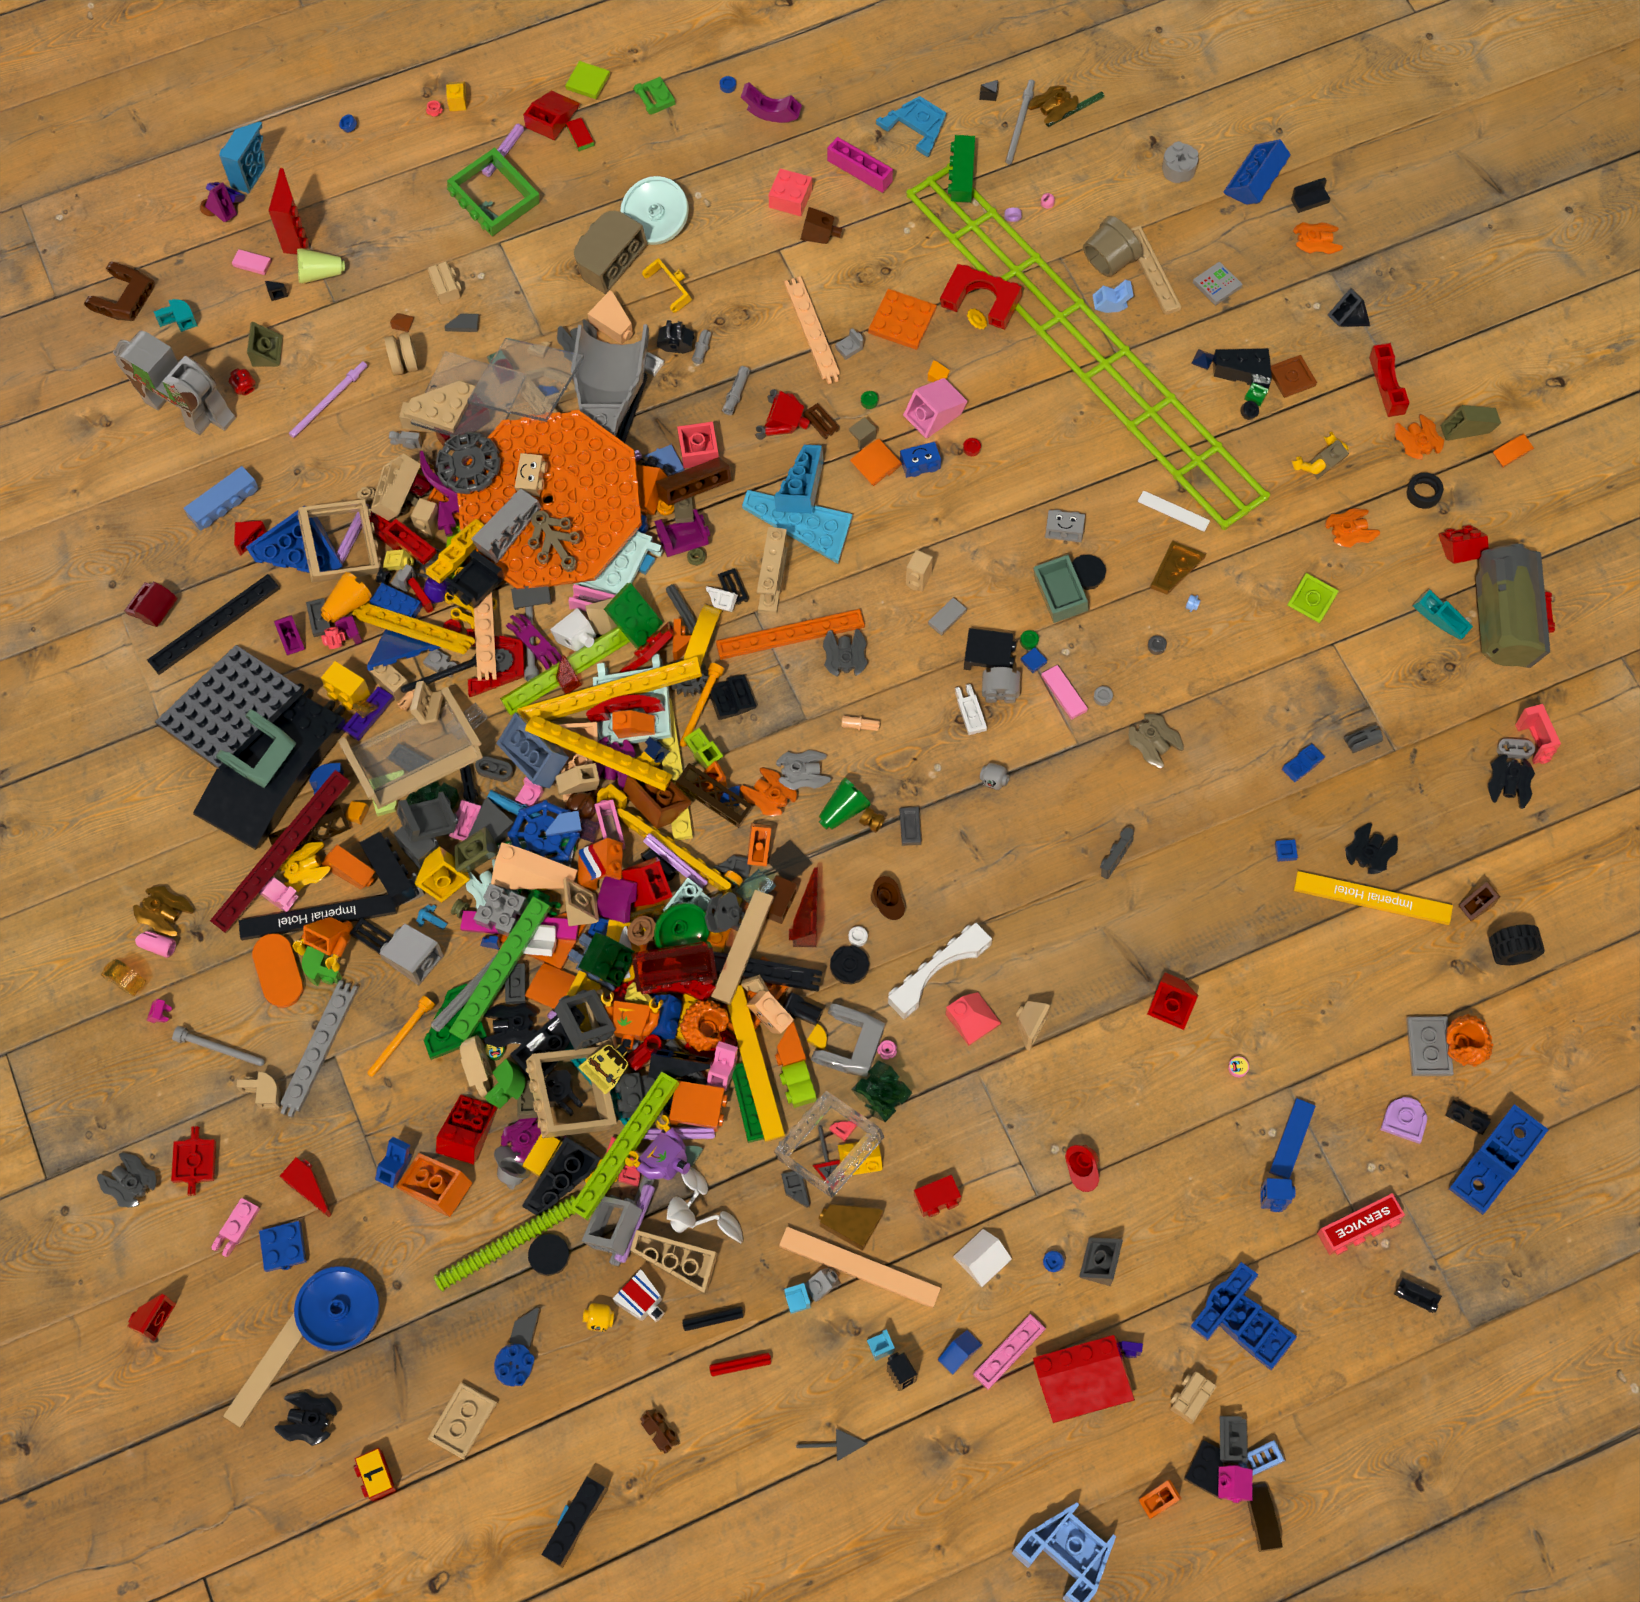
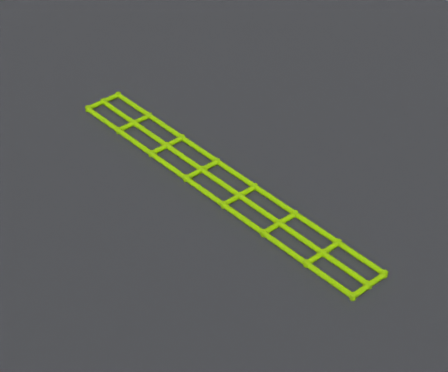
[906,163,1270,530]

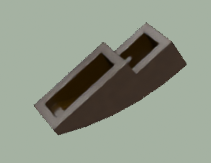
[1247,1483,1283,1552]

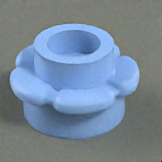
[1185,595,1200,612]

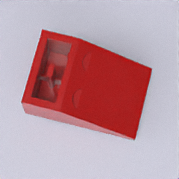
[523,90,580,141]
[436,1095,498,1165]

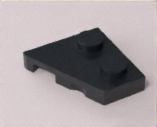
[1184,1440,1223,1500]

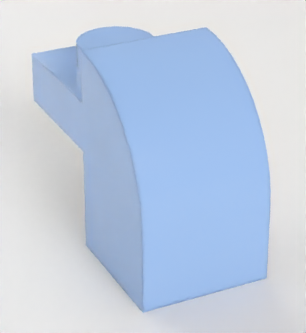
[1093,280,1133,313]

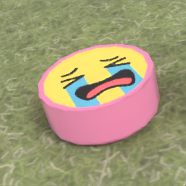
[1228,1056,1249,1078]

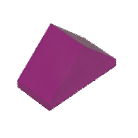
[205,182,237,222]
[274,615,305,655]

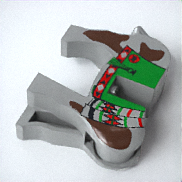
[113,330,236,435]

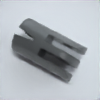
[1344,725,1383,753]

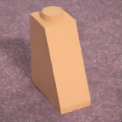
[588,291,633,345]

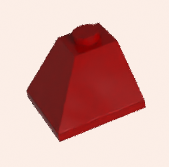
[1147,972,1199,1030]
[128,1294,176,1341]

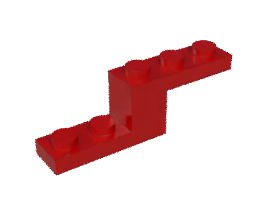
[360,511,437,565]

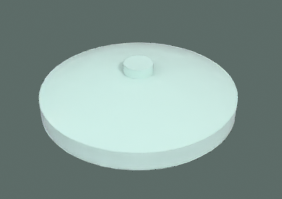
[620,176,689,245]

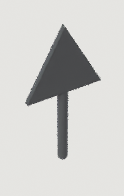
[796,1429,868,1461]

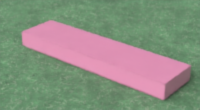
[973,1314,1046,1390]

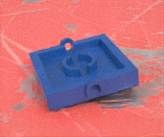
[259,1221,307,1272]

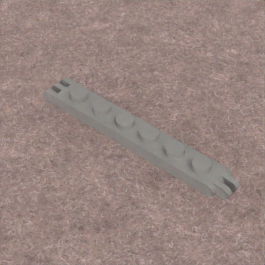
[281,980,359,1118]

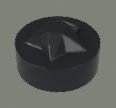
[1240,401,1259,420]

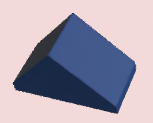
[938,1330,982,1375]

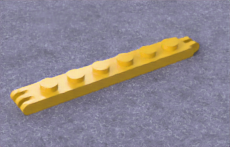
[352,603,475,654]
[617,808,732,894]

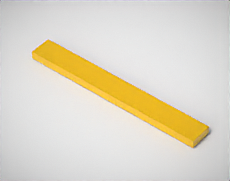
[726,985,785,1142]

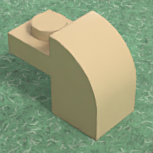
[237,1072,281,1109]

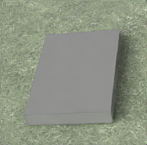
[1406,1016,1454,1076]

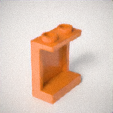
[669,1081,728,1132]

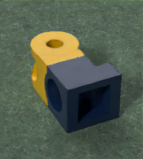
[636,736,670,767]

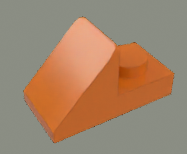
[673,619,691,660]

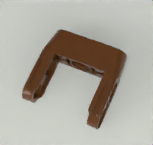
[84,261,155,321]

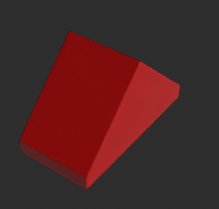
[234,521,267,556]

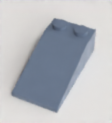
[496,712,569,789]

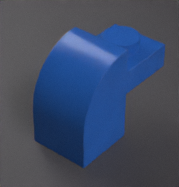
[309,763,344,795]
[375,1137,412,1188]

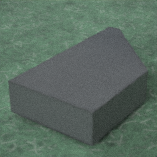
[444,314,479,332]

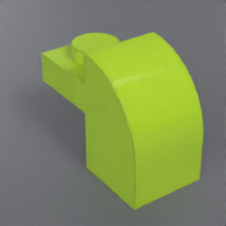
[683,728,723,769]

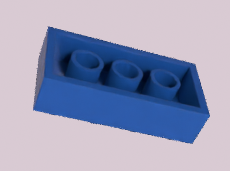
[370,583,423,618]

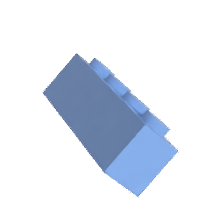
[184,466,259,531]

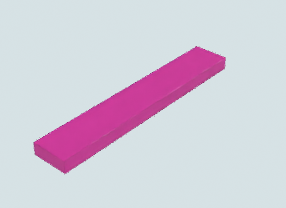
[460,910,579,941]

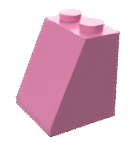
[903,378,968,438]

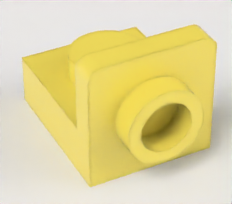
[383,549,415,571]
[624,980,656,1005]

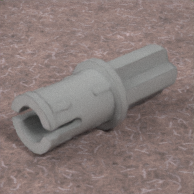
[692,330,711,364]

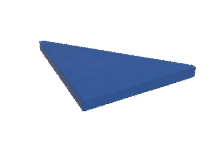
[367,629,442,671]

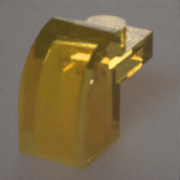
[101,959,146,996]

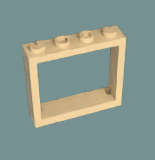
[298,499,381,583]
[526,1047,617,1138]

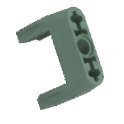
[216,709,296,788]

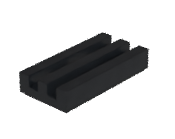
[718,568,748,605]
[350,918,392,955]

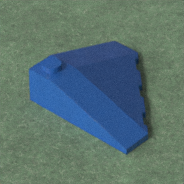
[246,506,343,573]

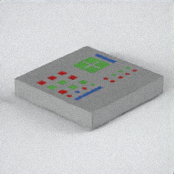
[1193,261,1243,306]

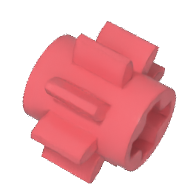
[321,627,346,649]

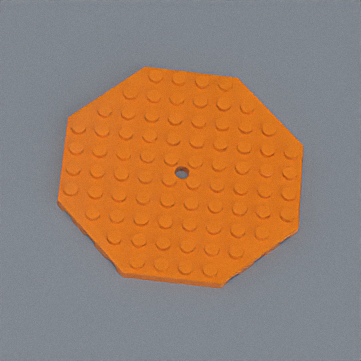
[456,410,642,589]

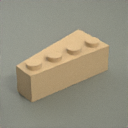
[630,1230,718,1294]

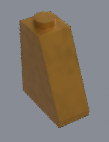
[818,1204,883,1251]

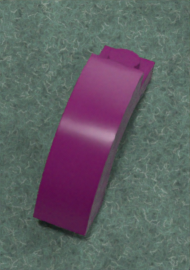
[741,82,802,123]

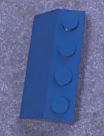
[1223,139,1291,205]

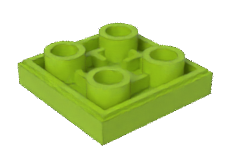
[565,61,610,99]

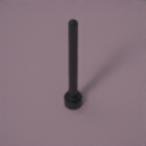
[401,654,477,693]

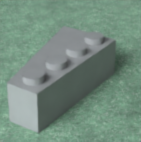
[471,489,541,564]

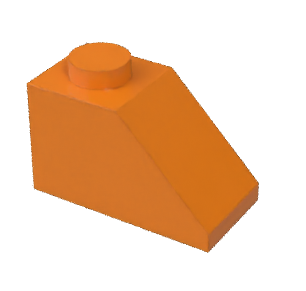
[612,710,655,738]
[747,823,771,867]
[775,1022,806,1067]

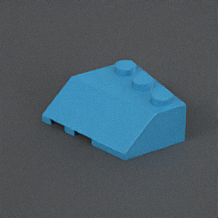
[219,122,265,194]

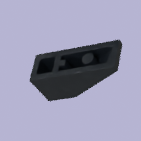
[648,1048,714,1080]

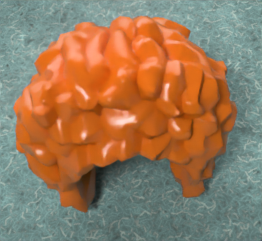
[680,1000,729,1052]
[1446,1014,1494,1067]

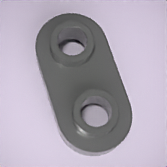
[475,756,513,782]

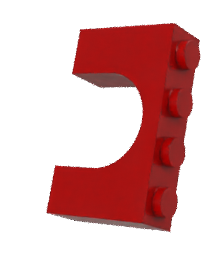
[940,264,1022,330]

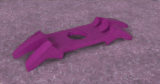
[506,614,563,670]

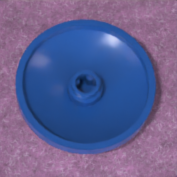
[294,1267,380,1352]

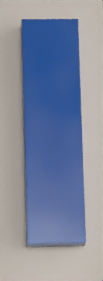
[1269,1098,1316,1179]

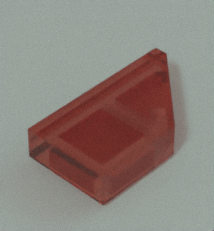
[556,655,582,694]

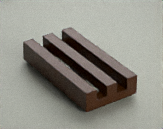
[803,403,839,439]

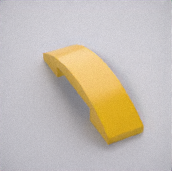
[683,604,722,667]

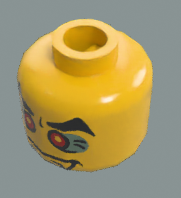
[582,1303,614,1332]

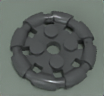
[436,432,501,494]

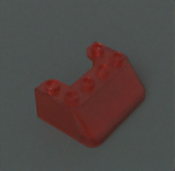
[631,941,717,994]

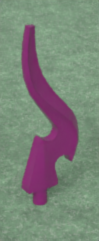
[420,451,459,537]

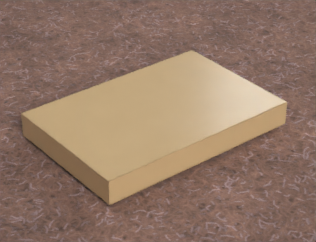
[427,1382,498,1461]

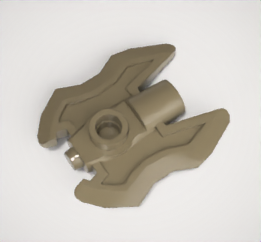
[1128,714,1184,768]

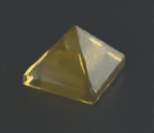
[353,700,378,718]

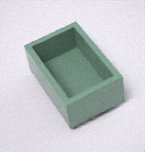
[1033,555,1089,623]

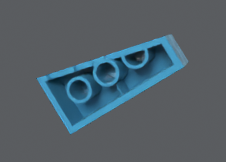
[774,445,824,514]

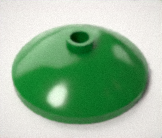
[654,902,709,959]

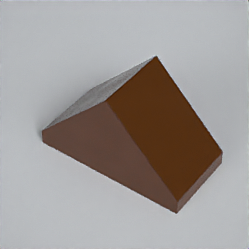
[1458,881,1501,921]

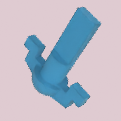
[416,905,447,930]

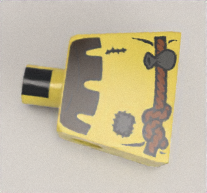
[578,1044,628,1094]

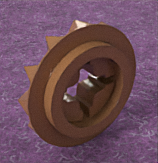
[627,916,656,947]

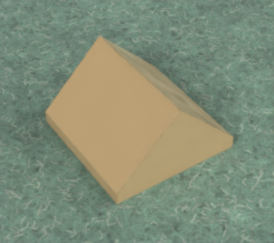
[563,877,599,926]

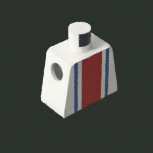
[613,1270,664,1322]

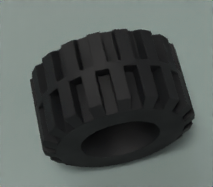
[1489,924,1545,966]

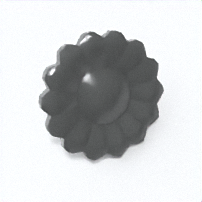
[495,648,513,672]

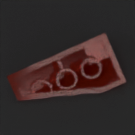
[789,867,818,947]

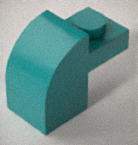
[154,299,197,332]

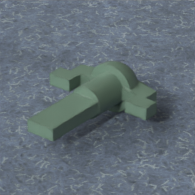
[479,201,499,221]

